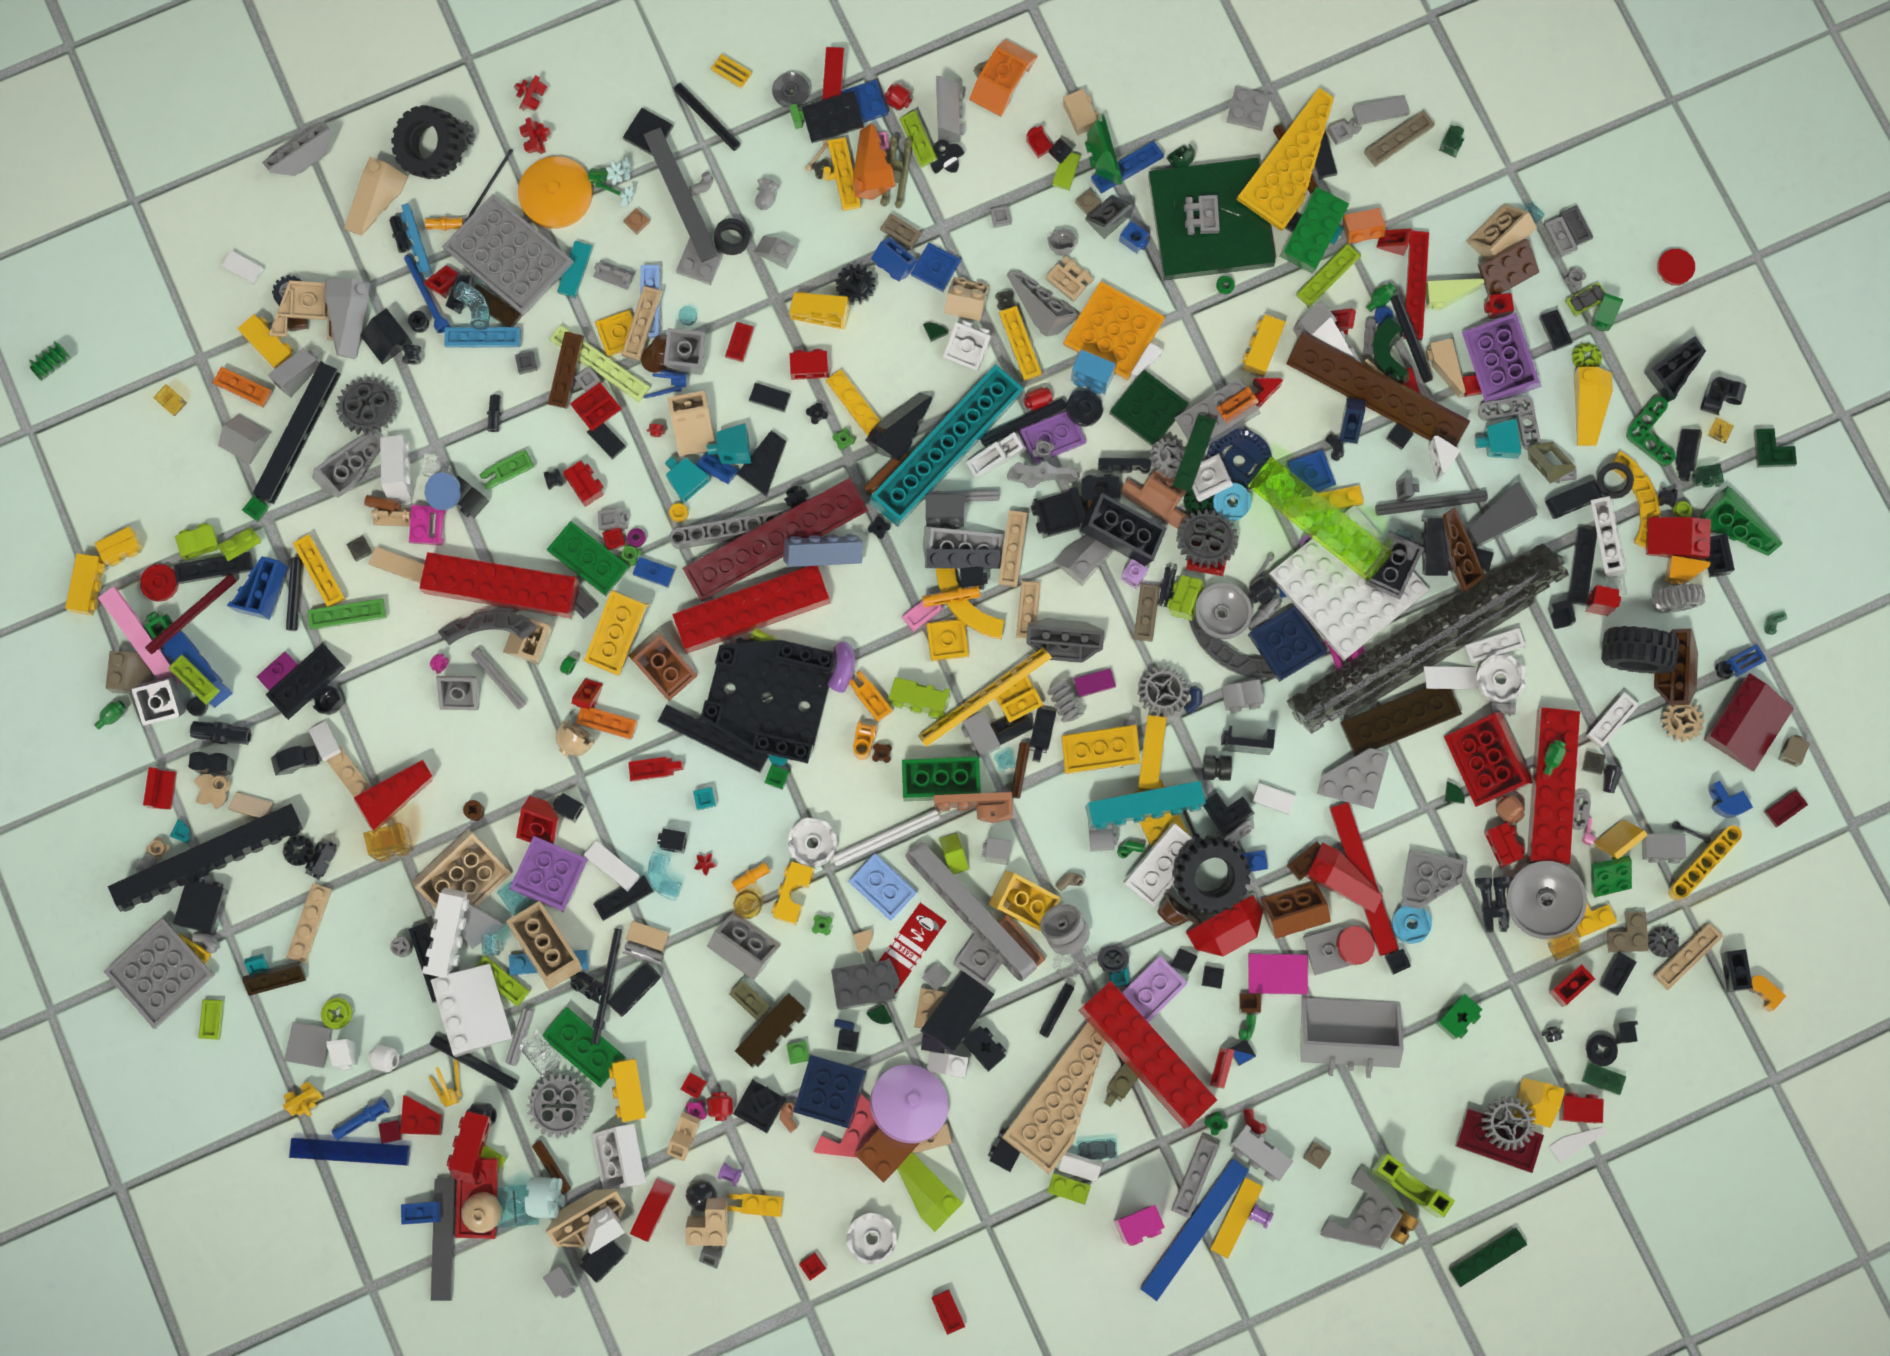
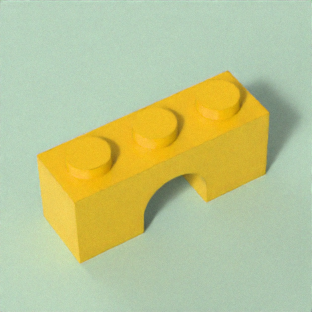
[771,861,815,926]

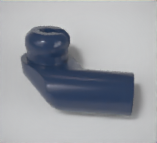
[1184,686,1202,715]

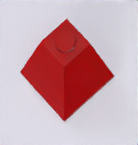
[516,795,559,844]

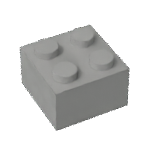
[131,676,186,726]

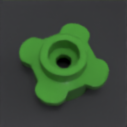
[832,428,855,450]
[619,544,641,566]
[812,915,833,936]

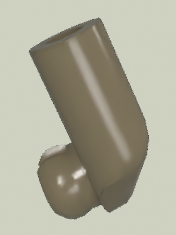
[1055,873,1085,892]

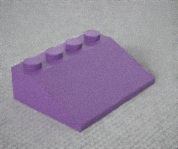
[1462,313,1542,402]

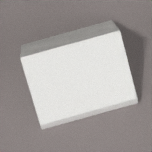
[1428,436,1460,483]

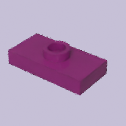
[256,651,298,691]

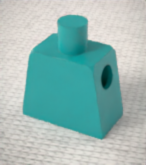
[1475,419,1521,459]
[706,424,751,464]
[665,456,710,504]

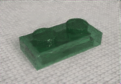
[1581,1063,1626,1096]

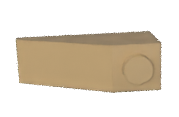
[1426,339,1466,398]

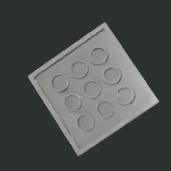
[103,918,215,1029]

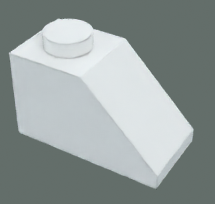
[327,1039,357,1071]
[927,1052,969,1079]
[584,1206,625,1254]

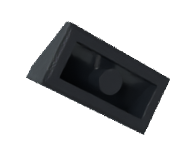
[990,714,1033,745]

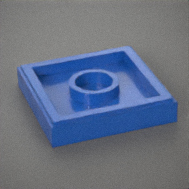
[911,242,961,292]
[1286,450,1336,497]

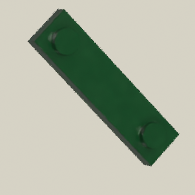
[1172,414,1217,493]

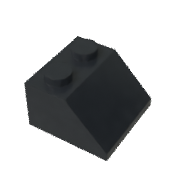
[360,308,412,365]

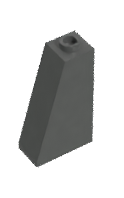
[1466,482,1538,548]

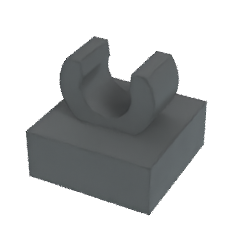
[1396,477,1420,501]
[699,1246,722,1269]

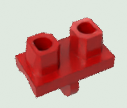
[514,75,547,111]
[519,117,551,154]

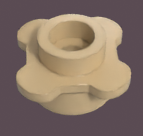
[146,837,170,860]

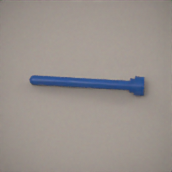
[404,255,450,333]

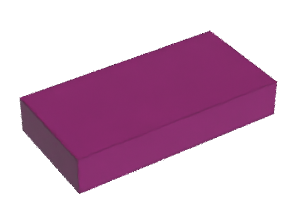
[1074,668,1116,698]

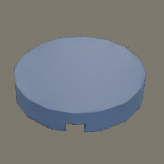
[424,472,461,510]

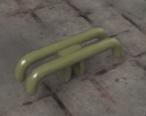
[880,136,912,209]

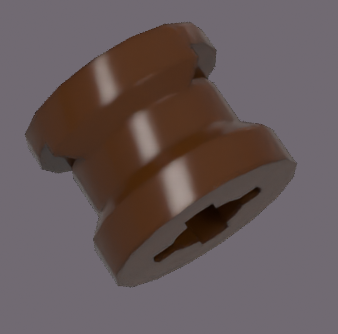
[463,800,485,821]

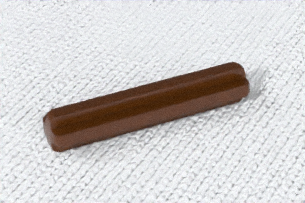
[1011,742,1030,799]
[532,1141,571,1194]

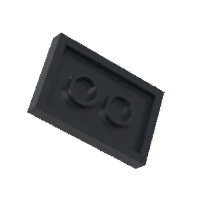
[801,91,865,144]

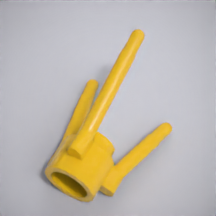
[429,1059,462,1107]

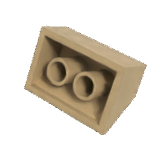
[1467,204,1537,260]

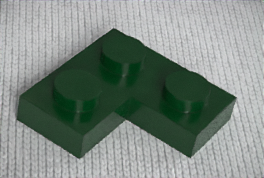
[1754,428,1797,468]

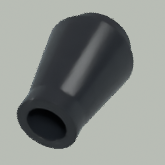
[1603,764,1623,794]

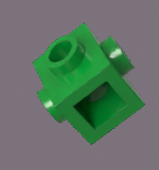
[144,610,173,639]

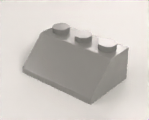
[936,76,964,142]
[707,912,781,980]

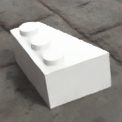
[380,435,412,504]

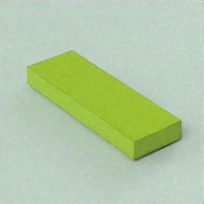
[899,110,938,168]
[168,655,220,705]
[474,955,531,1007]

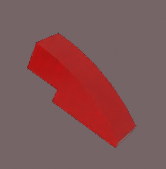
[630,1179,675,1242]

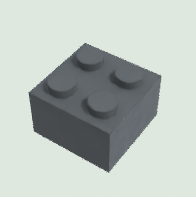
[926,495,964,529]

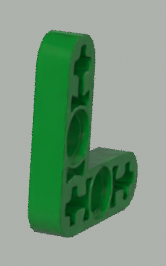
[1626,396,1675,466]

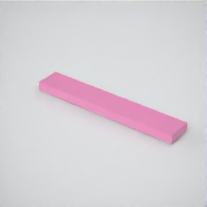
[98,586,182,685]

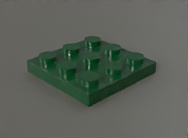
[1109,370,1189,446]

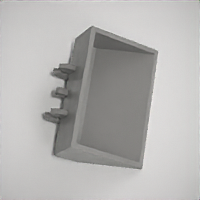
[1300,997,1404,1078]

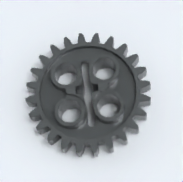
[336,376,398,436]
[1176,509,1239,569]

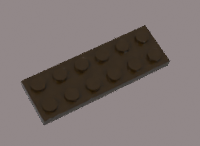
[1340,687,1462,757]

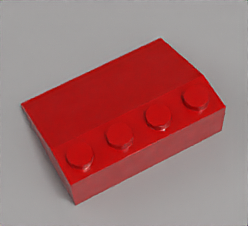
[1444,712,1533,807]

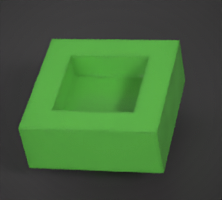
[789,104,804,129]
[786,1041,809,1065]

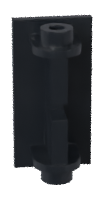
[445,272,474,314]
[305,838,337,880]
[570,972,607,1004]

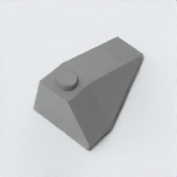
[324,278,369,359]

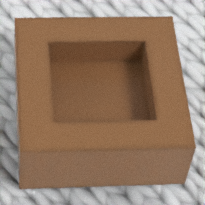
[623,208,650,235]

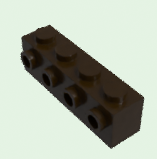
[735,993,807,1068]

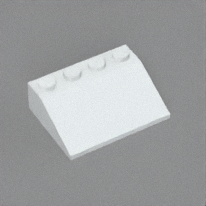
[431,964,513,1057]

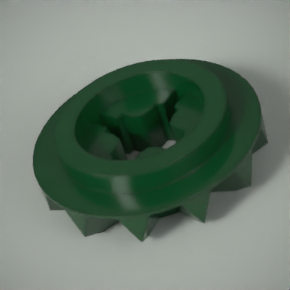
[1183,489,1213,516]

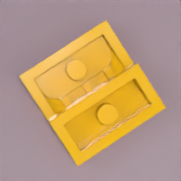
[995,676,1043,723]

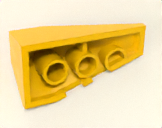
[1574,367,1613,446]

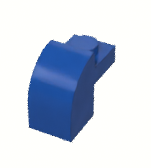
[1708,781,1753,818]

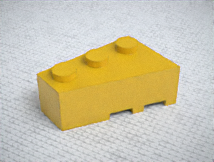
[789,292,849,330]

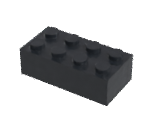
[1080,493,1167,566]

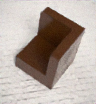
[1239,993,1261,1014]

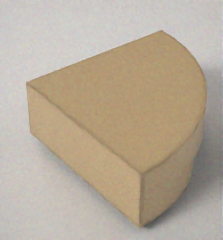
[853,929,872,954]

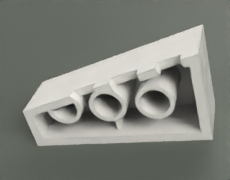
[422,888,469,978]

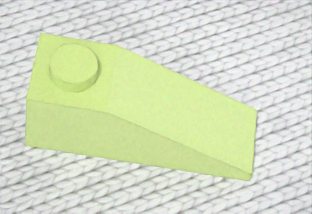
[1426,279,1484,310]

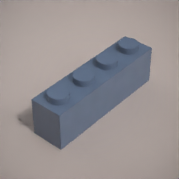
[783,534,863,567]

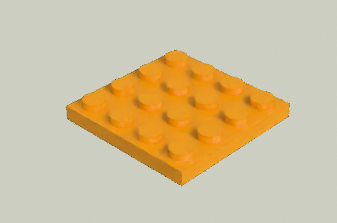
[1063,281,1165,381]

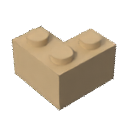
[685,1198,728,1246]

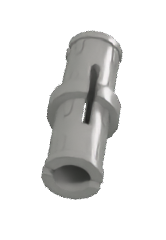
[1248,598,1281,631]
[622,942,664,966]

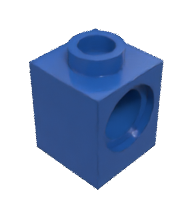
[1119,221,1149,254]

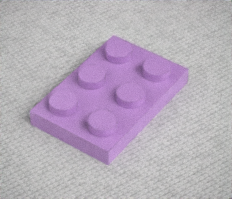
[1122,956,1188,1022]

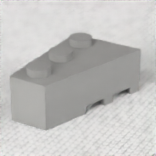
[1229,1125,1294,1182]

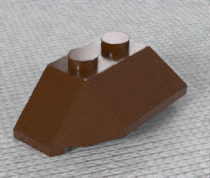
[1654,628,1698,705]

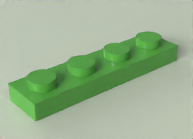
[307,598,387,630]

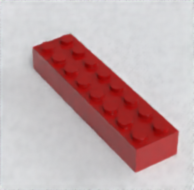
[419,552,580,619]
[672,566,831,654]
[1526,707,1580,866]
[1078,981,1217,1129]

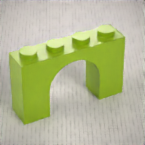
[1370,1153,1455,1218]

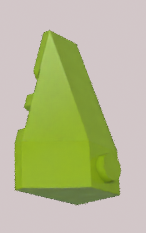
[897,1152,963,1232]

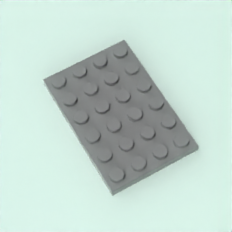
[442,194,574,316]

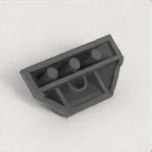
[1026,618,1105,663]

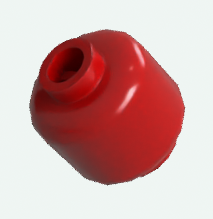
[884,83,912,111]
[707,1092,733,1121]

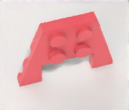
[814,1093,879,1158]

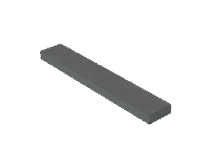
[431,1179,456,1301]

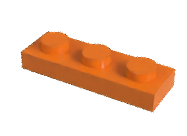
[212,366,272,408]
[576,708,637,740]

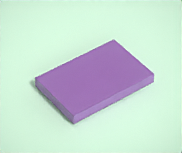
[1020,411,1086,465]

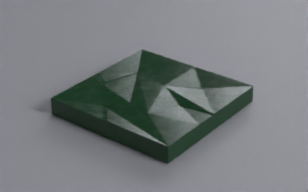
[1148,158,1275,281]

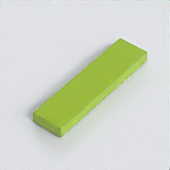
[1296,243,1361,308]

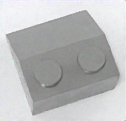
[664,328,706,375]

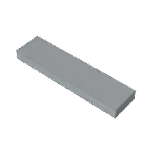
[1171,1137,1220,1219]

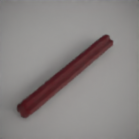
[145,574,236,654]

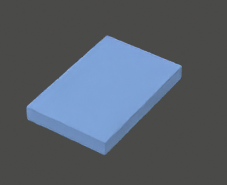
[848,853,917,921]

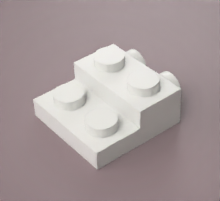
[943,320,993,371]

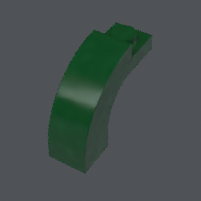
[1373,317,1409,384]

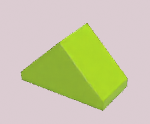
[939,833,969,875]

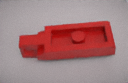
[628,757,683,782]

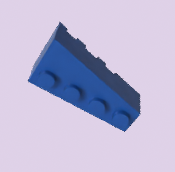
[162,630,233,708]

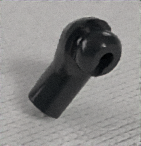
[1325,434,1344,461]

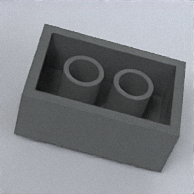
[831,960,896,1010]

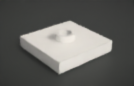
[1192,454,1233,502]

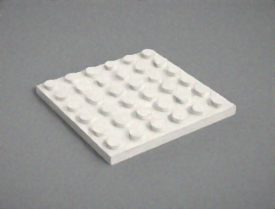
[1269,505,1430,661]

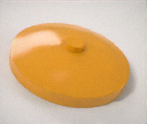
[518,156,593,229]

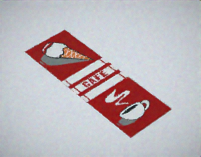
[878,903,947,994]

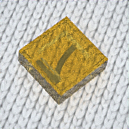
[1708,418,1734,444]

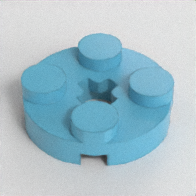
[1213,483,1252,521]
[1392,906,1432,944]

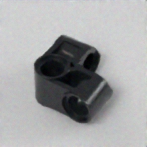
[1700,377,1747,416]

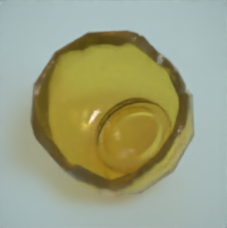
[733,888,764,919]

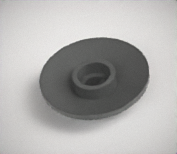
[772,73,809,108]

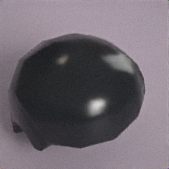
[313,686,343,715]
[685,1179,717,1212]

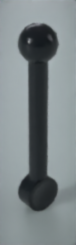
[1183,810,1200,840]
[1672,821,1711,844]

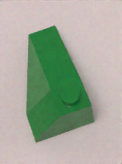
[1699,486,1783,556]

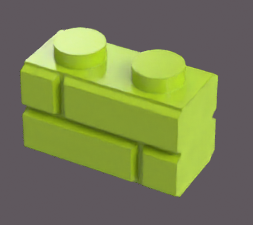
[1167,575,1205,621]

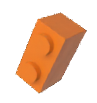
[1342,208,1386,244]

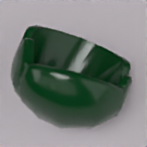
[1166,144,1196,168]

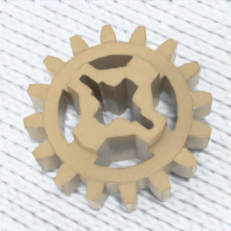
[1661,702,1705,742]

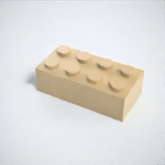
[506,901,583,990]

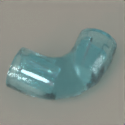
[453,281,490,330]
[647,852,682,901]

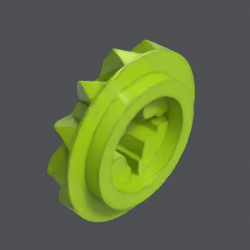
[1572,342,1603,368]
[321,998,353,1030]

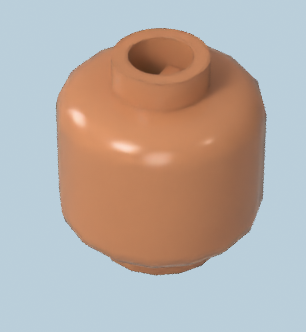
[1496,795,1525,824]

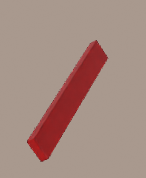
[1329,802,1399,956]

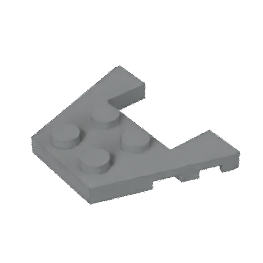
[1320,1168,1403,1250]

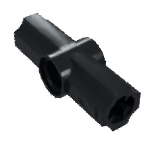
[190,721,252,745]

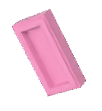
[902,593,943,632]

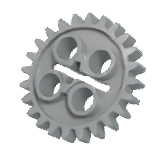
[526,1073,592,1139]

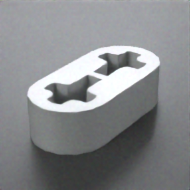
[1573,793,1591,830]

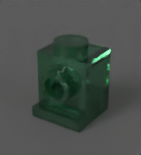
[1439,125,1465,158]
[1692,464,1724,488]

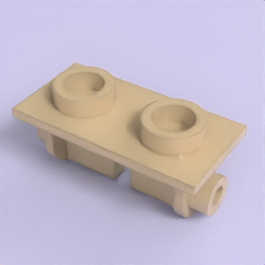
[371,508,411,527]

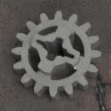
[1149,438,1185,479]

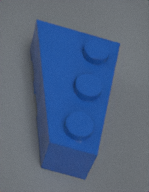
[227,556,288,620]

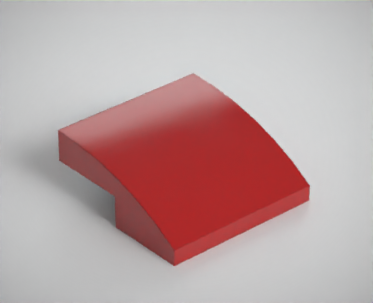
[570,382,622,432]

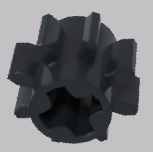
[784,486,809,508]

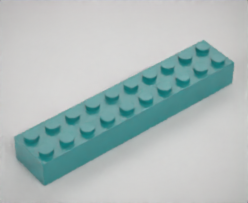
[869,364,1024,527]

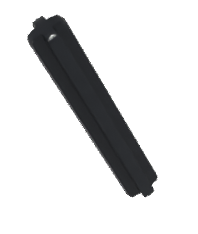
[286,557,302,631]

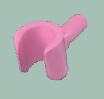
[1582,817,1596,846]

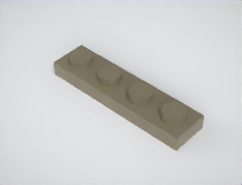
[1364,110,1435,167]

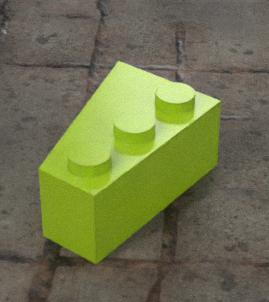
[888,677,950,719]

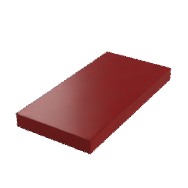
[455,1157,499,1239]

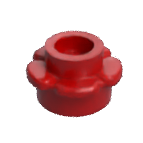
[647,424,665,437]

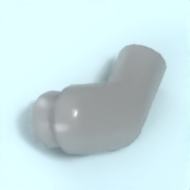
[690,172,713,195]
[192,932,218,953]

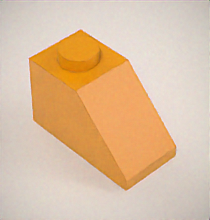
[1665,555,1711,586]

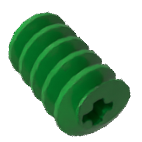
[29,341,72,381]

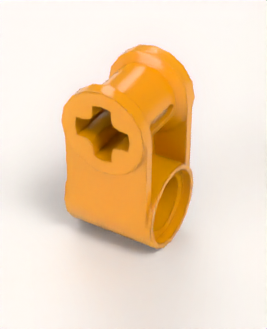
[853,721,877,760]

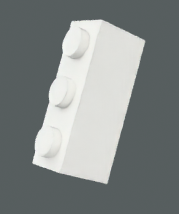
[592,1124,646,1190]

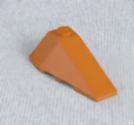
[853,124,895,200]

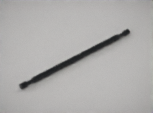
[464,149,513,223]

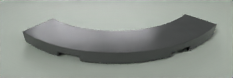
[438,610,537,645]
[1188,616,1276,678]

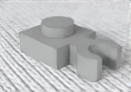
[1327,119,1362,145]

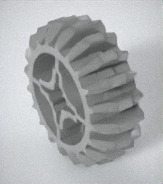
[1652,583,1706,613]
[1137,665,1189,717]
[1481,1096,1536,1150]

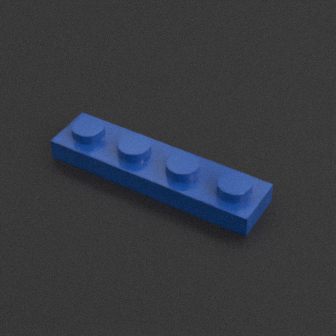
[1091,141,1164,194]

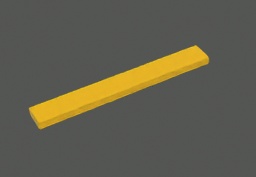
[918,647,1052,747]

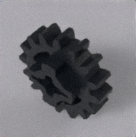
[835,264,876,305]

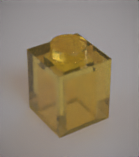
[1547,933,1581,962]

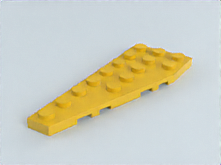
[1236,88,1334,231]

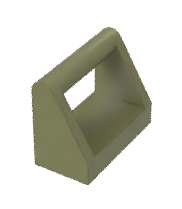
[1527,442,1576,484]

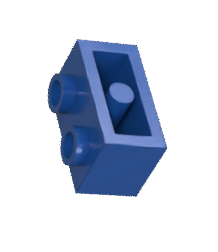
[871,237,917,282]

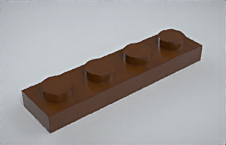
[548,331,584,409]

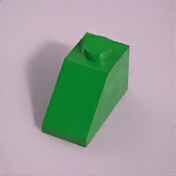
[1590,293,1623,331]

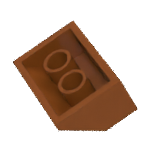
[1260,882,1331,939]

